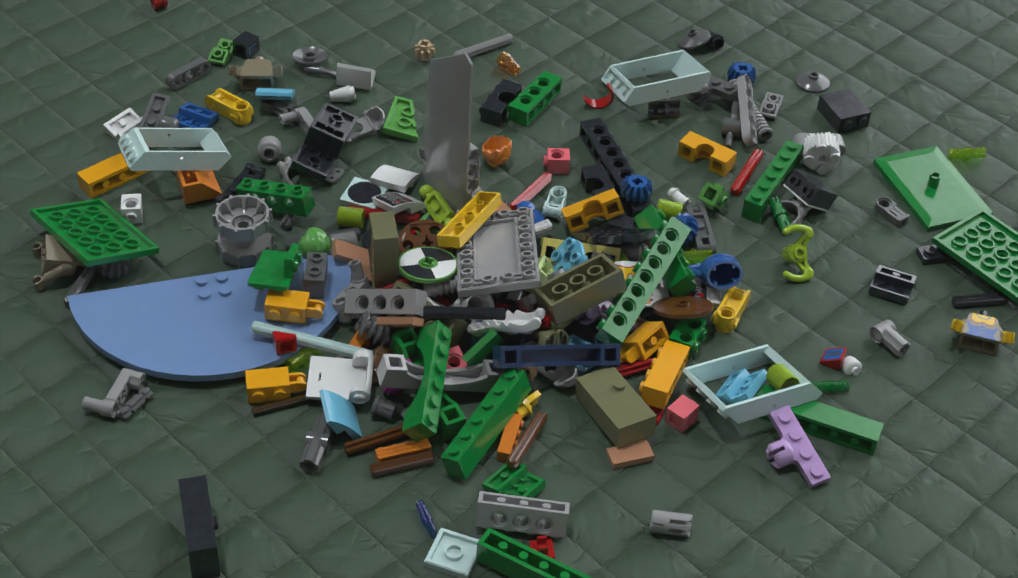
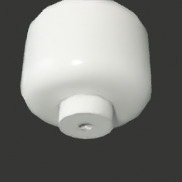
[840,356,862,376]

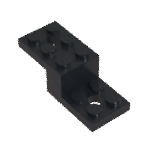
[290,102,359,182]

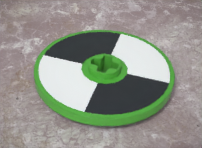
[398,247,457,284]

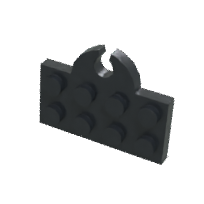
[571,227,658,245]

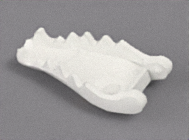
[467,308,546,337]

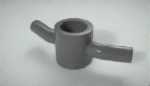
[721,102,741,149]

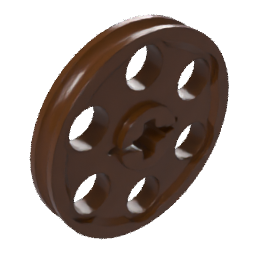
[399,220,457,256]

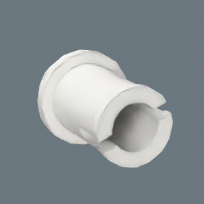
[667,188,691,209]

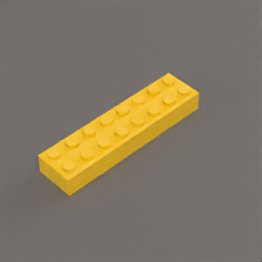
[437,191,502,249]

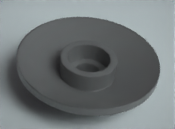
[678,29,711,49]
[293,46,327,66]
[796,71,830,93]

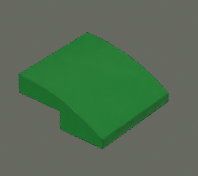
[461,329,504,366]
[482,462,546,498]

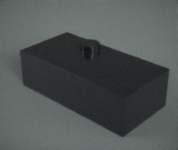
[178,475,221,578]

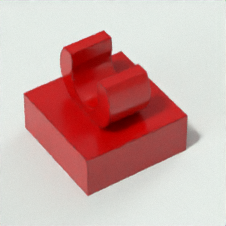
[529,536,555,559]

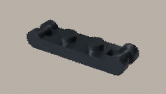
[215,163,266,205]

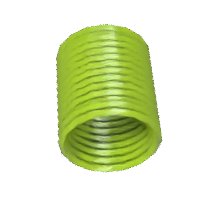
[656,198,684,220]
[337,206,365,229]
[766,363,799,391]

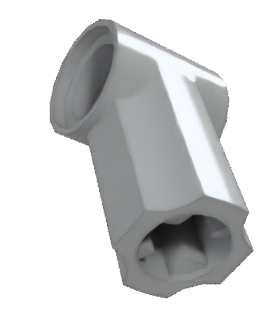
[869,319,911,357]

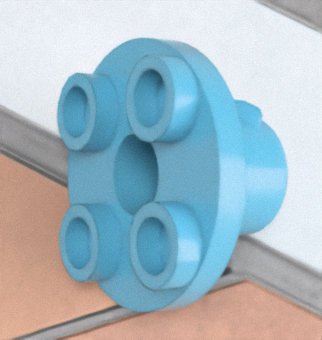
[551,237,588,271]

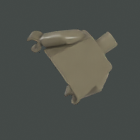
[228,56,284,90]
[32,234,86,291]

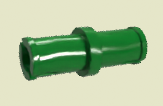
[768,197,791,234]

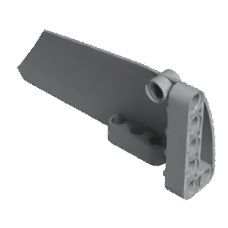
[419,52,482,217]

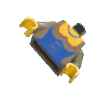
[950,310,1015,356]

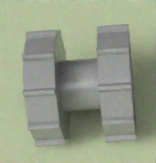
[212,193,274,269]

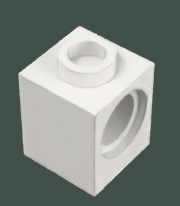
[121,194,143,224]

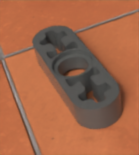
[165,57,211,89]

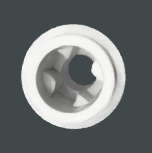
[330,85,356,102]

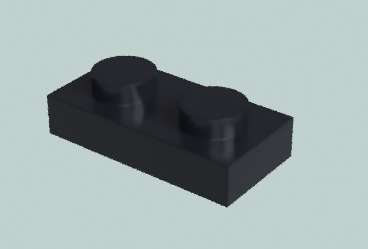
[915,245,957,265]

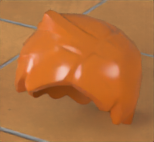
[482,135,512,167]

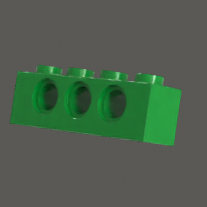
[507,71,562,127]
[236,178,316,217]

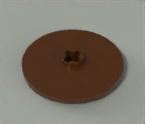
[652,296,713,319]

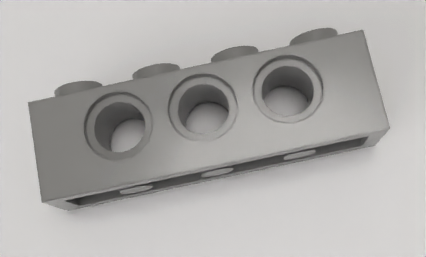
[344,289,427,319]
[475,491,570,538]

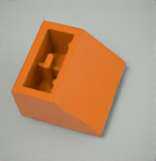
[175,170,222,204]

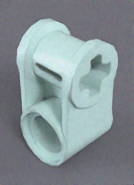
[542,186,567,221]

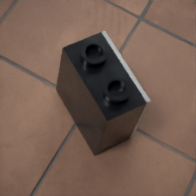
[783,168,838,212]

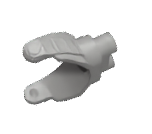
[276,156,296,185]
[770,199,811,225]

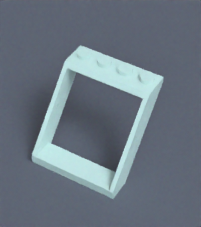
[601,50,712,106]
[118,128,232,171]
[682,344,823,424]

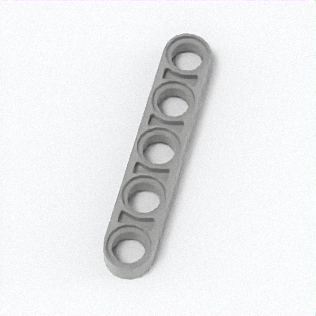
[737,74,757,147]

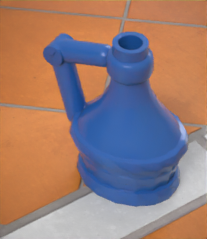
[688,253,743,290]

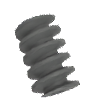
[354,311,398,354]

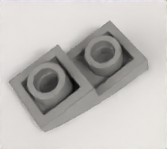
[759,92,784,119]

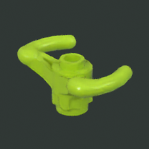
[782,224,814,282]

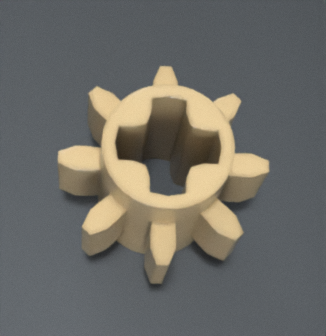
[414,40,435,61]

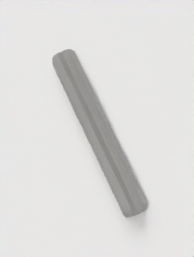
[454,33,513,57]

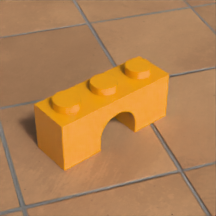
[677,131,737,177]
[561,188,624,233]

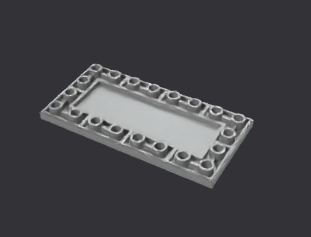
[457,207,541,298]

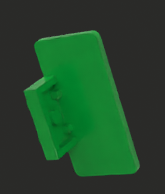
[247,243,303,292]

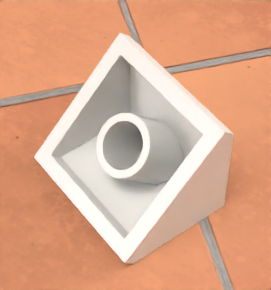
[336,63,376,91]

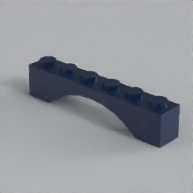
[492,344,620,368]

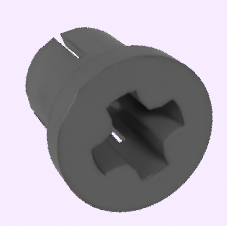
[370,395,397,420]

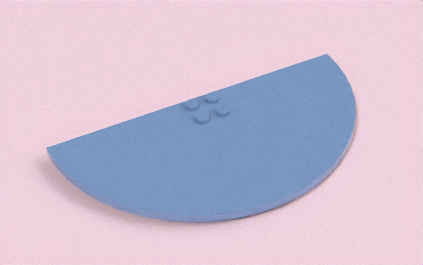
[67,255,351,381]

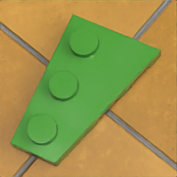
[382,96,418,143]

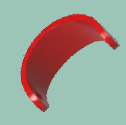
[583,83,614,109]

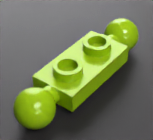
[419,184,455,226]

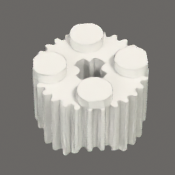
[803,132,840,174]

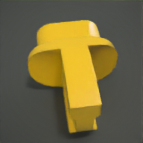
[515,390,542,418]

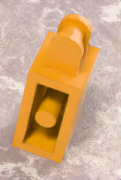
[264,289,325,324]
[620,321,669,363]
[245,367,307,404]

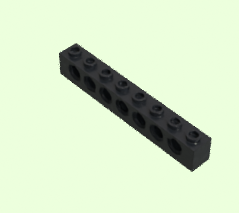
[579,118,657,225]

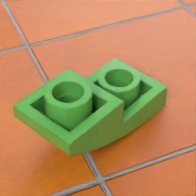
[207,38,233,65]

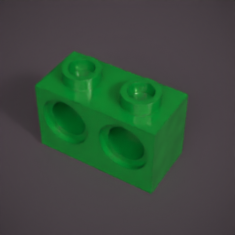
[669,317,708,360]

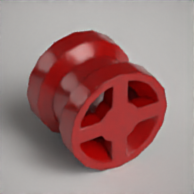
[150,0,168,10]

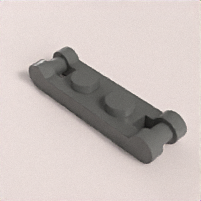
[684,205,717,254]

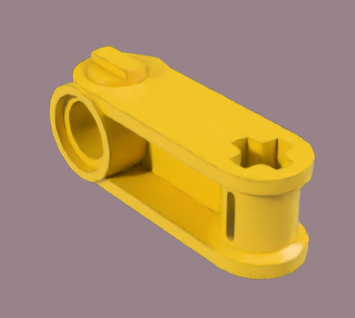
[204,88,254,125]
[711,286,751,333]

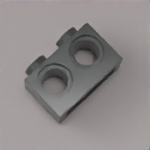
[304,252,328,298]

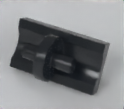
[648,99,680,119]

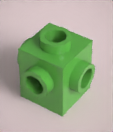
[698,182,729,211]

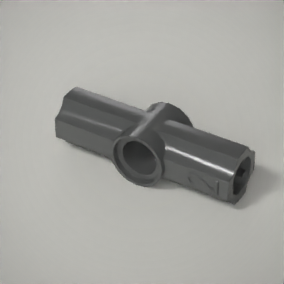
[300,412,333,473]

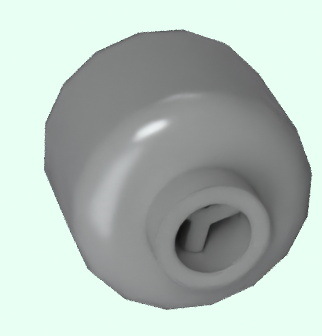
[257,136,282,163]

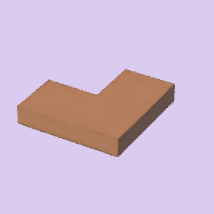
[331,239,372,283]
[377,317,424,328]
[606,438,655,469]

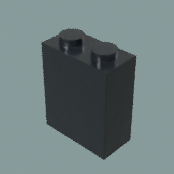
[817,88,871,133]

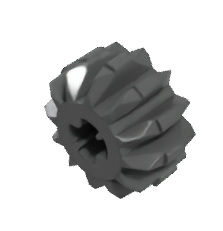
[97,259,131,280]

